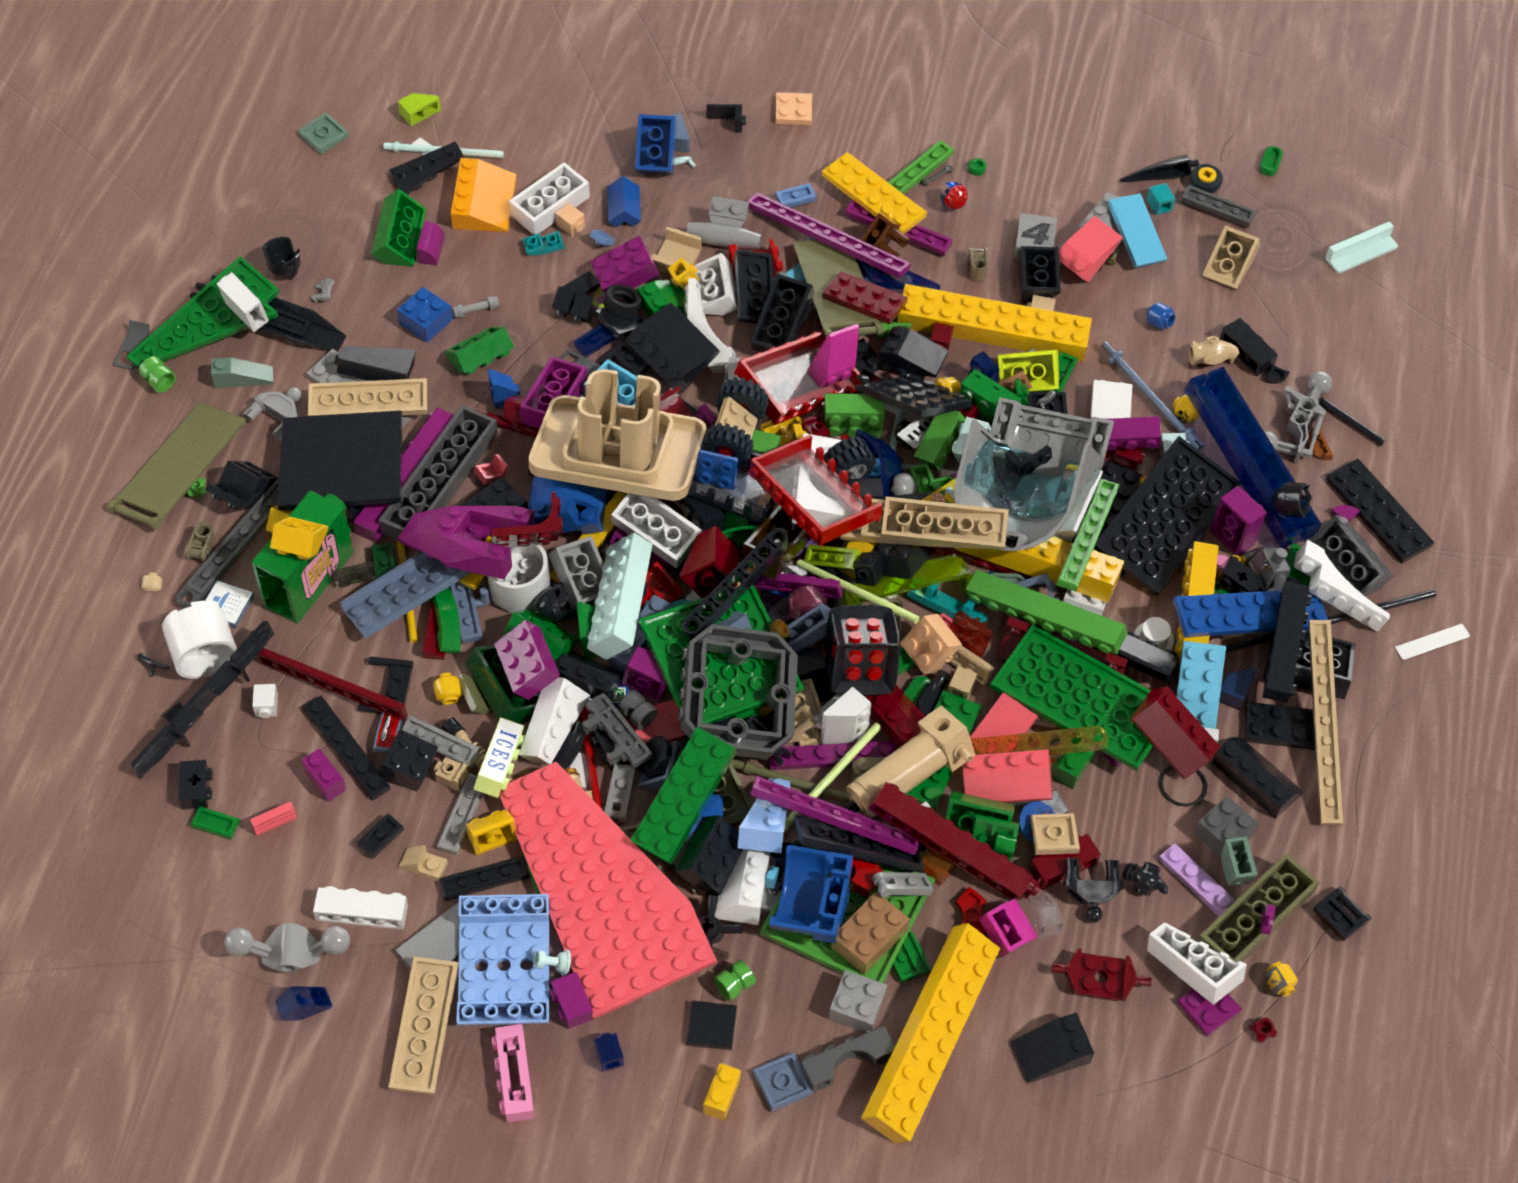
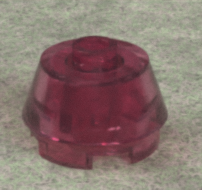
[788,585,829,621]

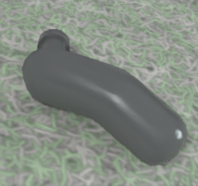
[1037,390,1056,409]

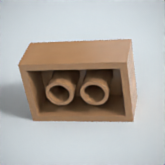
[831,891,910,975]

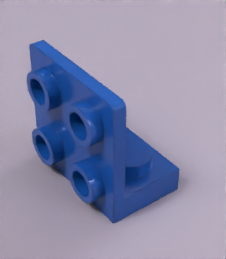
[695,450,741,490]

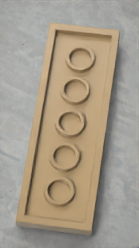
[308,378,428,416]
[388,956,459,1096]

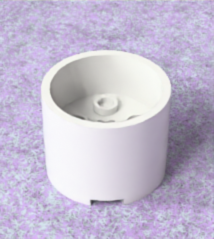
[487,542,551,614]
[162,601,237,679]

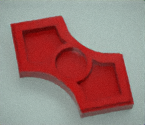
[955,887,987,936]

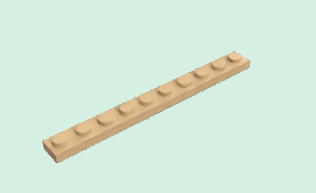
[1308,620,1343,825]

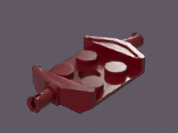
[1051,948,1152,1001]

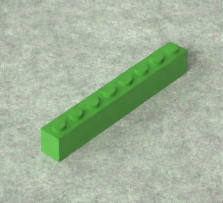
[966,569,1127,655]

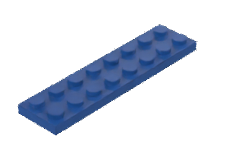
[1173,590,1328,637]

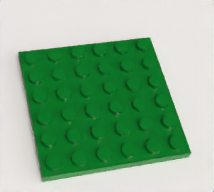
[638,585,804,724]

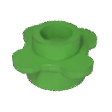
[187,478,207,498]

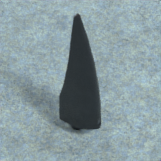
[1120,155,1199,182]

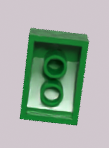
[637,280,688,318]

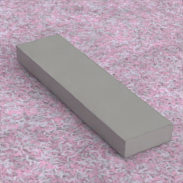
[402,715,481,768]
[437,773,484,856]

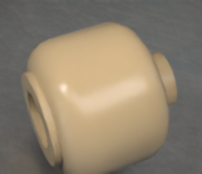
[141,572,163,592]

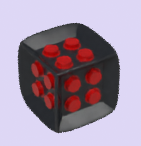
[825,605,900,695]

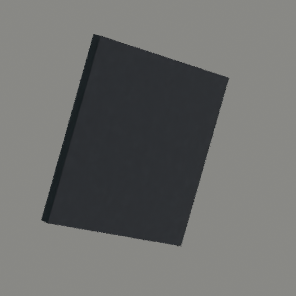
[278,410,402,510]

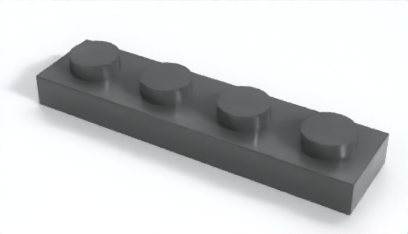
[1181,185,1256,228]

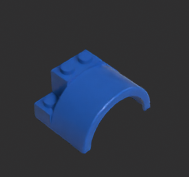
[528,476,607,534]
[769,845,853,943]

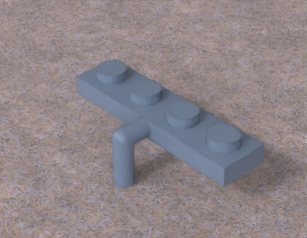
[451,581,490,644]

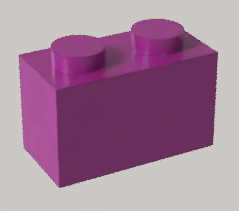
[301,748,346,802]
[549,972,593,1029]

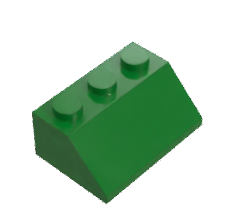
[444,326,514,375]
[503,609,580,663]
[946,791,1015,835]

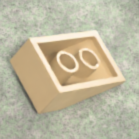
[1202,225,1261,290]

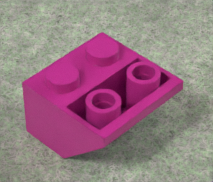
[979,899,1038,958]

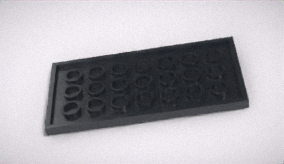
[1094,436,1242,597]

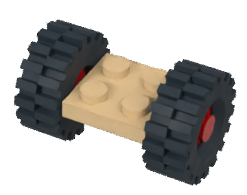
[701,377,769,469]

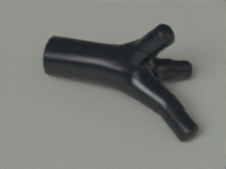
[137,652,170,676]

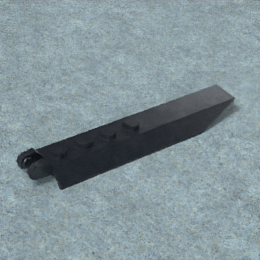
[189,275,347,352]

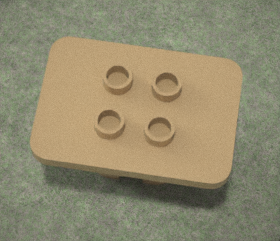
[529,369,706,501]

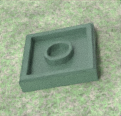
[297,113,349,155]

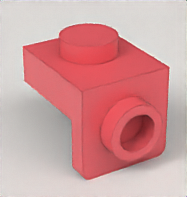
[473,454,508,485]

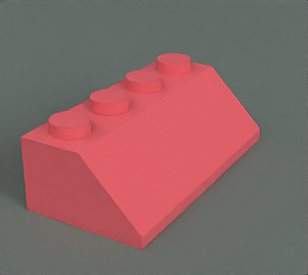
[963,750,1052,803]

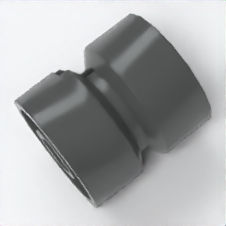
[618,690,658,730]

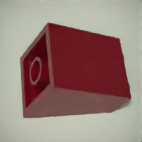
[680,526,739,599]

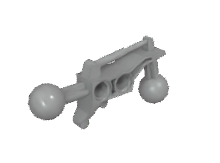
[1254,371,1332,463]

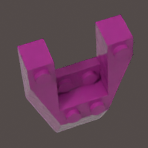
[398,506,535,579]

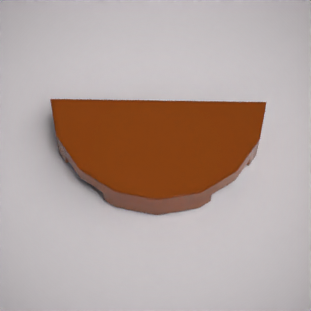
[1306,428,1334,461]

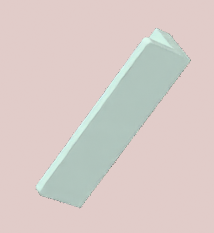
[1325,221,1398,274]

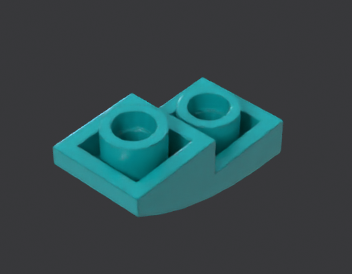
[522,230,565,255]

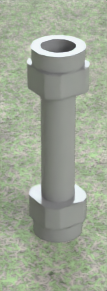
[452,296,500,318]

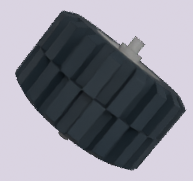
[823,437,876,478]

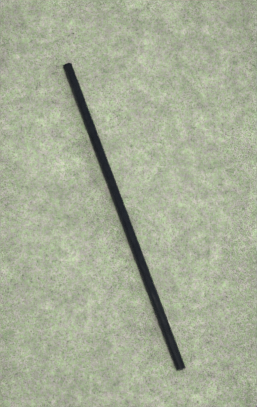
[1177,589,1436,666]

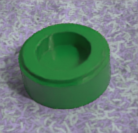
[968,158,987,176]

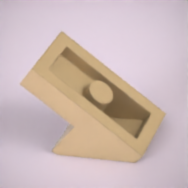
[788,705,816,743]
[399,845,448,882]

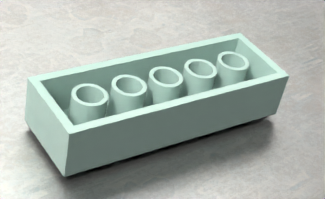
[587,533,652,660]

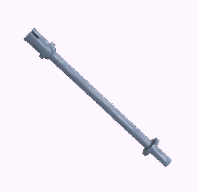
[1101,341,1205,451]

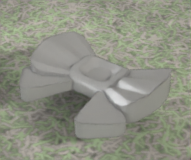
[311,278,335,302]

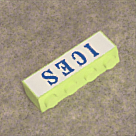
[474,717,525,798]

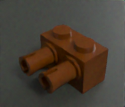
[861,213,910,257]

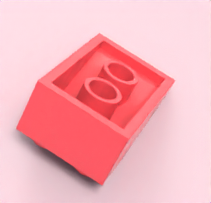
[1059,216,1123,283]

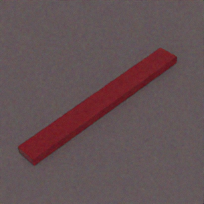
[257,648,408,721]

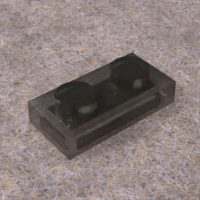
[332,561,376,588]

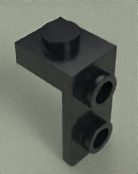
[706,104,746,133]
[1005,445,1052,479]

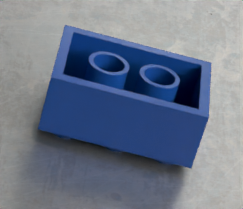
[635,114,677,175]

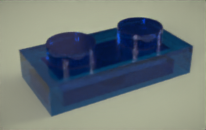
[574,324,616,358]

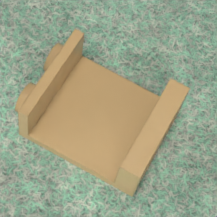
[652,227,702,277]

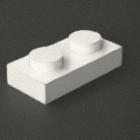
[1063,589,1106,616]

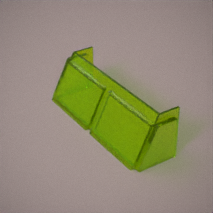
[845,554,973,605]

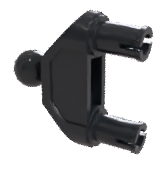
[1063,858,1123,923]

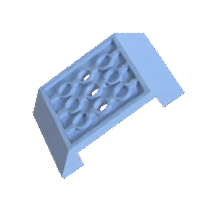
[457,894,549,1025]

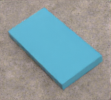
[1107,193,1167,268]

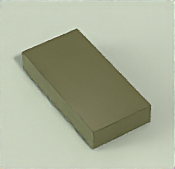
[458,674,490,714]

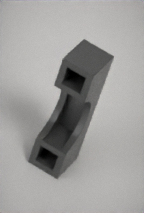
[801,1026,895,1093]

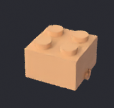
[900,614,962,674]

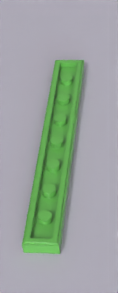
[1057,479,1120,592]

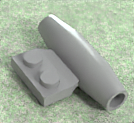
[686,196,762,249]

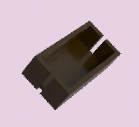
[739,505,811,580]

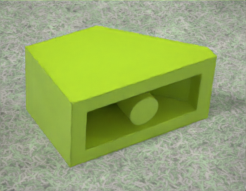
[398,93,441,126]

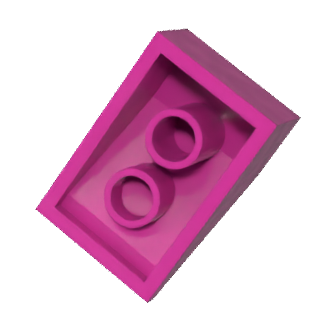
[807,324,859,388]

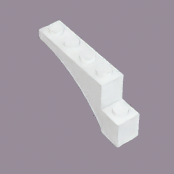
[685,278,736,373]
[1294,540,1390,632]

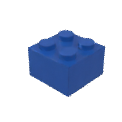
[397,287,453,343]

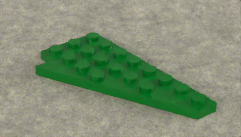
[127,256,280,369]

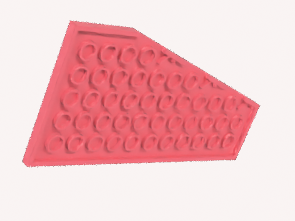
[499,762,718,1019]

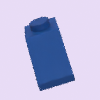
[488,369,520,409]

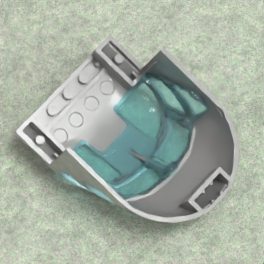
[954,397,1114,551]

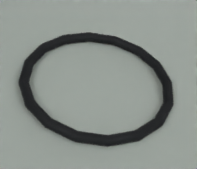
[1160,766,1208,807]

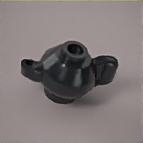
[1122,861,1168,896]

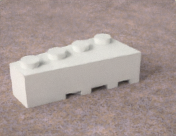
[519,678,590,765]
[1147,923,1247,1005]

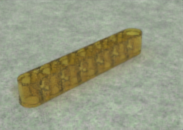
[971,726,1109,755]

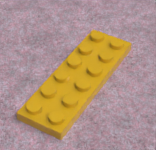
[822,152,927,234]

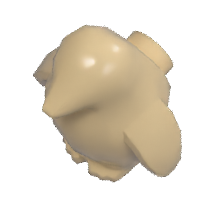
[1189,336,1239,366]

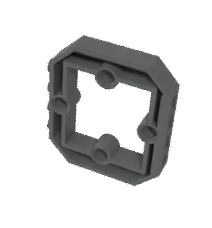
[678,624,798,759]

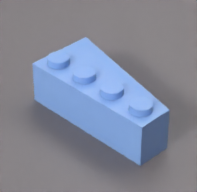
[738,778,791,853]

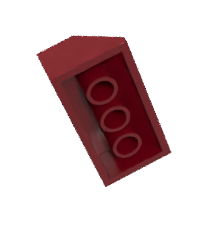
[863,685,925,748]
[1130,686,1220,779]

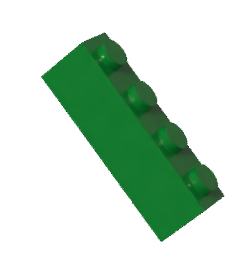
[371,189,427,267]

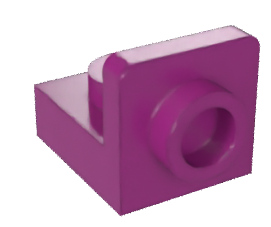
[695,403,716,430]

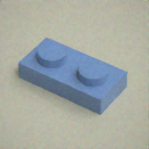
[775,183,816,208]

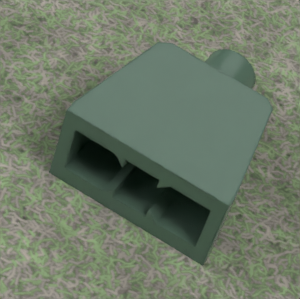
[1221,836,1258,886]

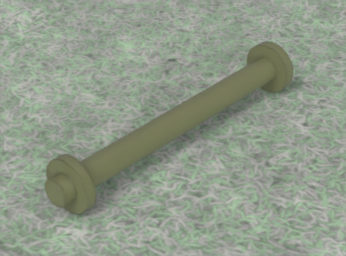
[1106,241,1124,266]

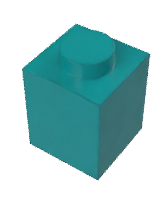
[1147,183,1176,215]

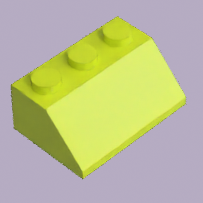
[998,349,1059,391]

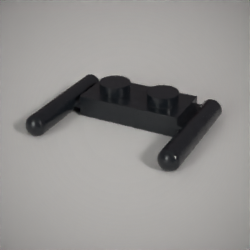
[357,657,414,714]

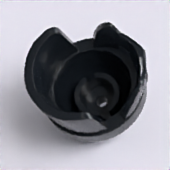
[262,237,301,280]
[1272,482,1312,519]
[534,582,578,624]

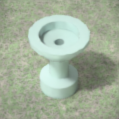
[533,950,571,976]

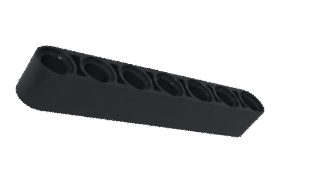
[682,528,789,641]

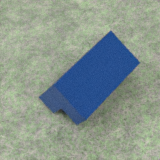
[607,176,641,227]

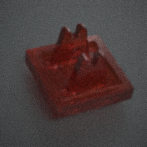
[950,610,994,659]

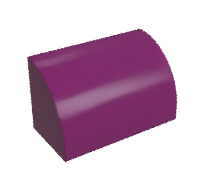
[417,220,445,265]

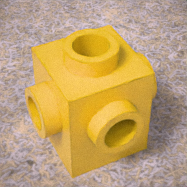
[667,257,700,291]

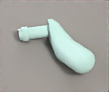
[674,156,696,168]

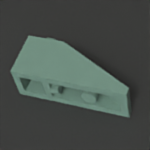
[211,357,274,388]

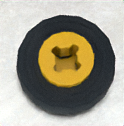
[1190,164,1223,193]

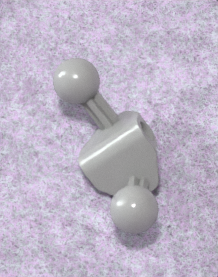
[224,923,350,973]

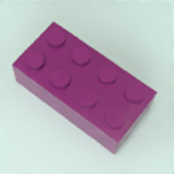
[520,356,587,429]

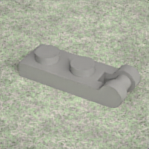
[605,763,636,823]
[872,872,934,898]

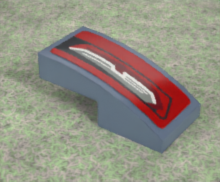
[373,713,404,753]

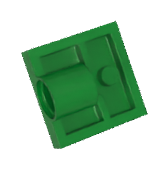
[972,814,1020,862]

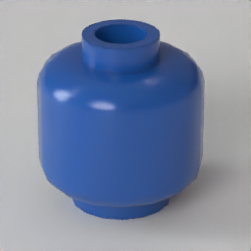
[1146,302,1176,330]

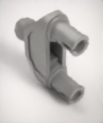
[242,387,302,441]

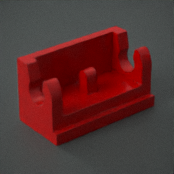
[645,562,683,604]

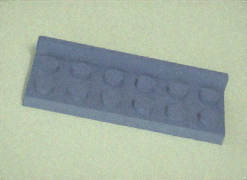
[340,551,470,639]

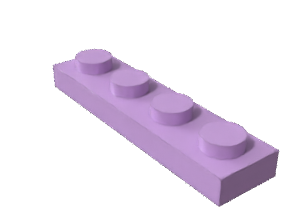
[1159,844,1236,917]

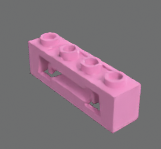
[492,1024,534,1123]

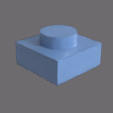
[590,230,615,247]

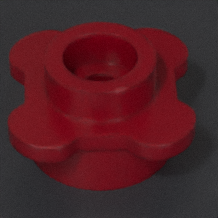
[1024,876,1042,899]
[1250,1017,1277,1043]

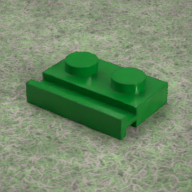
[888,931,931,984]

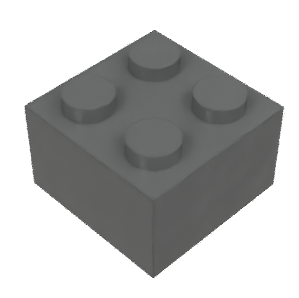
[1194,796,1259,856]

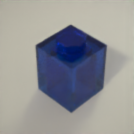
[594,1033,624,1072]

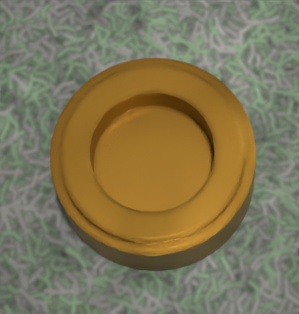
[769,619,790,639]

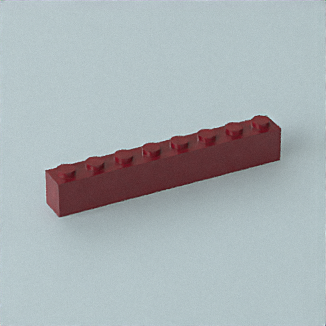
[867,782,1033,901]

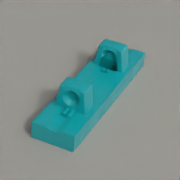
[907,580,989,632]

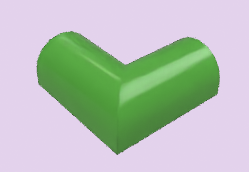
[909,463,954,493]

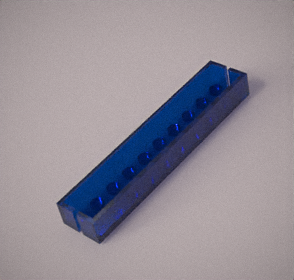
[1185,366,1322,549]

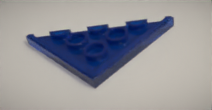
[856,258,940,290]

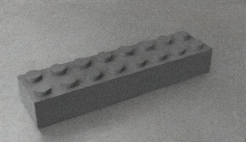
[379,405,498,541]

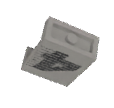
[1014,213,1057,259]

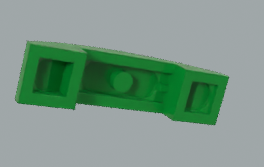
[429,587,461,653]

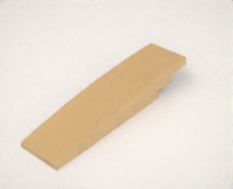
[840,497,1009,549]

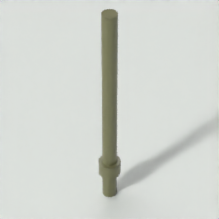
[731,759,850,802]

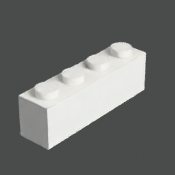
[313,886,408,930]

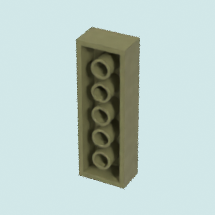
[1197,853,1320,963]

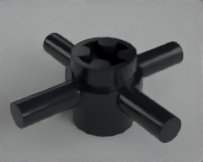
[698,895,742,949]

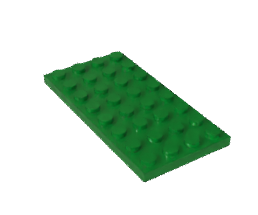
[990,624,1153,772]

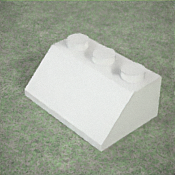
[694,253,737,315]
[820,687,871,745]

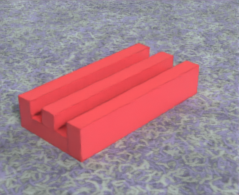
[250,801,297,836]

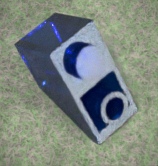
[275,986,333,1021]

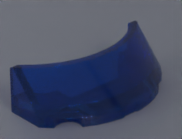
[855,429,903,497]

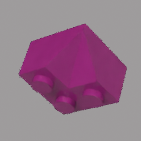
[621,646,667,702]

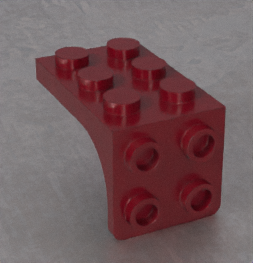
[491,491,563,547]

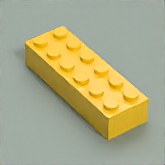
[1174,541,1219,666]

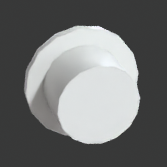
[1134,617,1174,651]

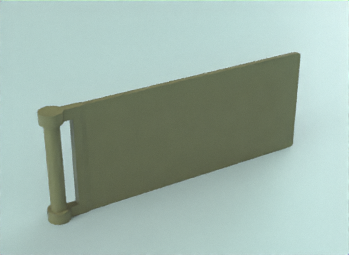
[793,239,883,340]
[107,402,246,530]

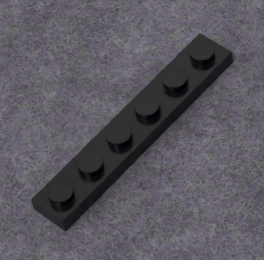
[303,696,391,801]

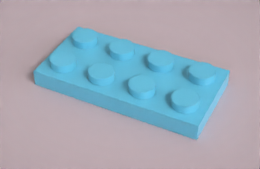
[1176,641,1226,729]

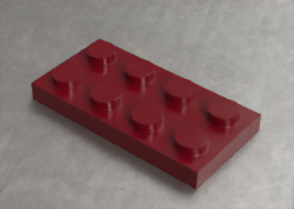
[822,271,908,325]

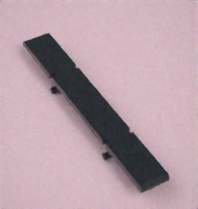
[131,621,274,779]

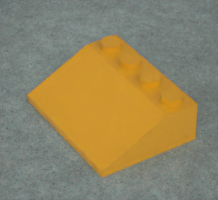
[451,158,516,232]

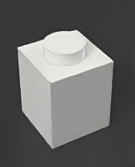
[252,684,278,718]

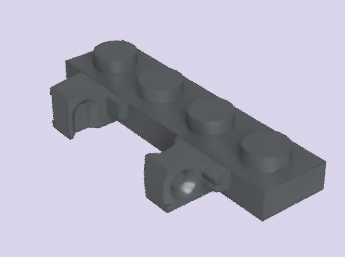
[582,693,653,768]

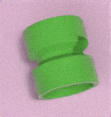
[139,356,176,393]
[714,960,756,1001]

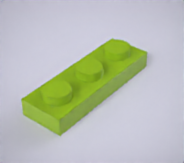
[804,545,861,571]

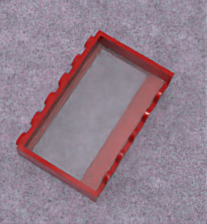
[734,331,862,425]
[749,435,882,547]

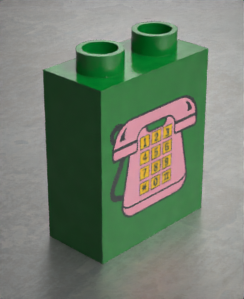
[252,490,354,624]

